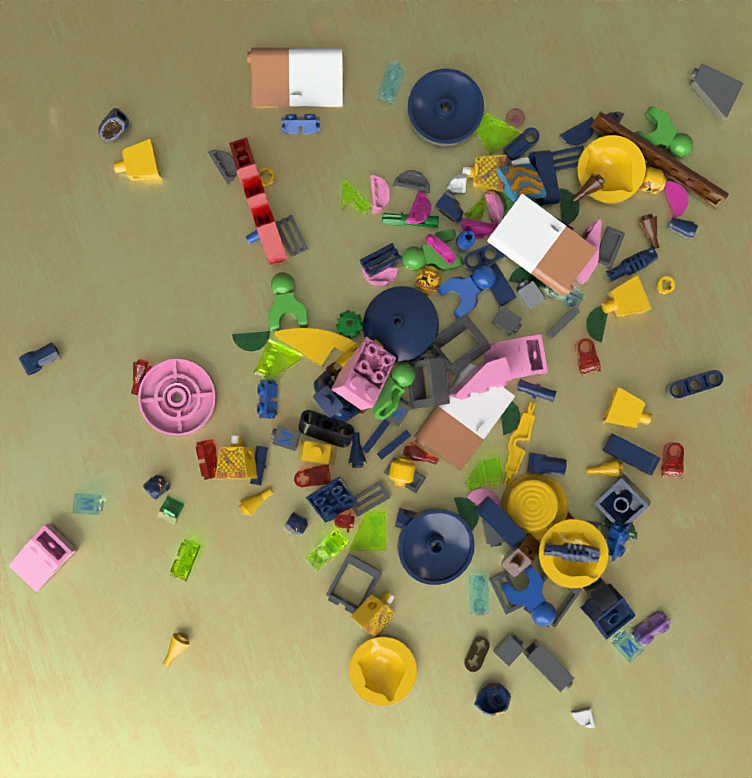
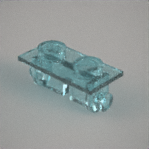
[376,62,406,104]
[543,285,584,307]
[469,575,489,615]

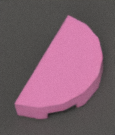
[370,174,390,213]
[484,191,504,225]
[361,266,399,286]
[466,488,502,509]

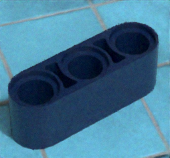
[528,150,560,206]
[463,244,508,271]
[665,370,724,399]
[602,433,661,476]
[474,495,527,550]

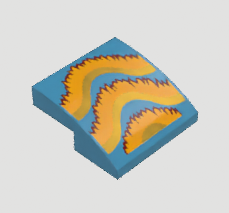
[496,163,547,201]

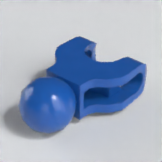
[437,265,496,319]
[500,565,556,626]

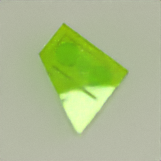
[475,113,522,155]
[253,340,303,381]
[349,511,386,551]

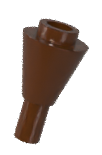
[572,173,605,203]
[638,213,660,249]

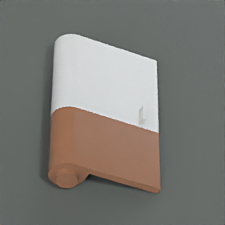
[247,48,343,106]
[487,194,598,296]
[414,363,515,470]

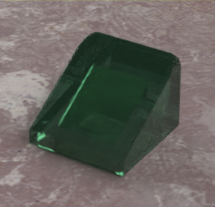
[158,496,185,525]

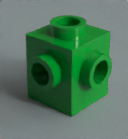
[336,310,364,339]

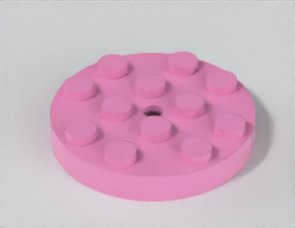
[138,359,217,436]

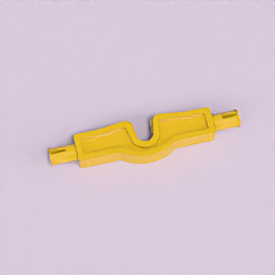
[503,402,537,486]

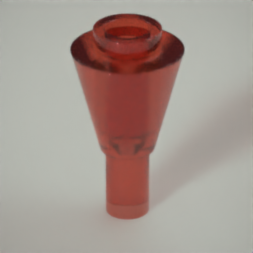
[131,359,152,395]
[403,442,439,465]

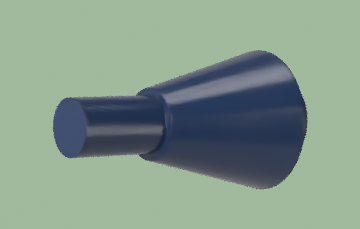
[348,432,367,468]

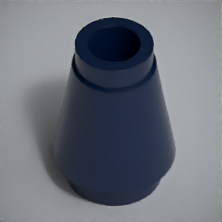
[668,217,698,239]

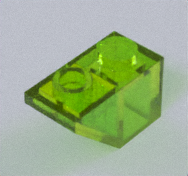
[464,457,504,491]
[304,529,349,572]

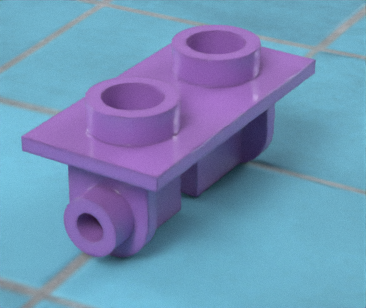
[631,611,671,646]

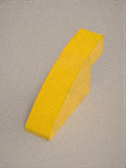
[273,328,357,367]

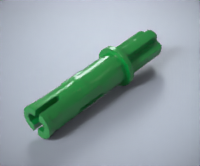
[382,212,439,228]

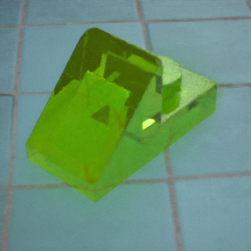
[341,179,372,215]

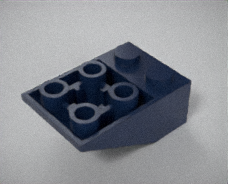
[306,476,358,523]

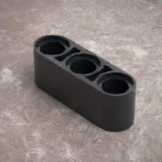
[298,410,354,448]
[583,577,619,613]

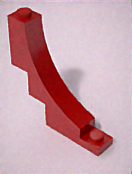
[229,137,288,265]

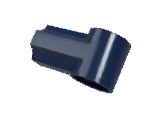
[503,127,540,161]
[19,342,61,376]
[527,453,567,476]

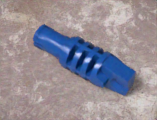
[456,231,475,250]

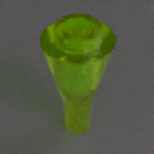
[464,194,487,221]

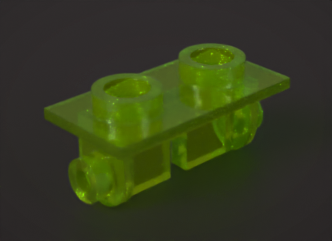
[170,539,201,581]

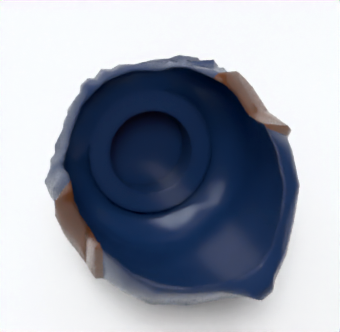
[474,683,512,717]

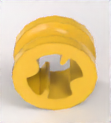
[258,167,275,185]
[656,276,675,294]

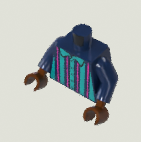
[313,362,369,422]

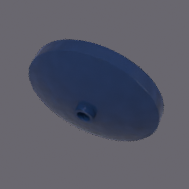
[408,68,484,146]
[363,286,439,363]
[397,508,475,585]

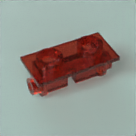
[195,439,218,480]
[334,511,355,533]

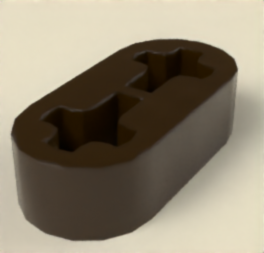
[464,636,490,672]

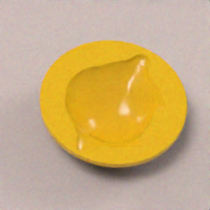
[578,135,646,203]
[501,473,568,540]
[539,519,608,588]
[349,637,417,706]

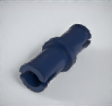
[516,379,557,403]
[250,446,268,486]

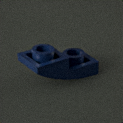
[489,262,517,307]

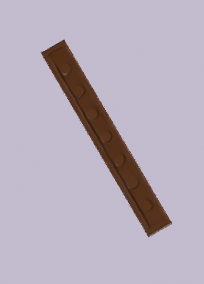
[590,111,729,208]

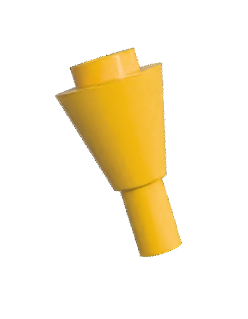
[587,458,623,477]
[239,488,273,516]
[163,632,190,667]

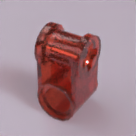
[575,338,601,376]
[661,442,684,479]
[294,464,331,487]

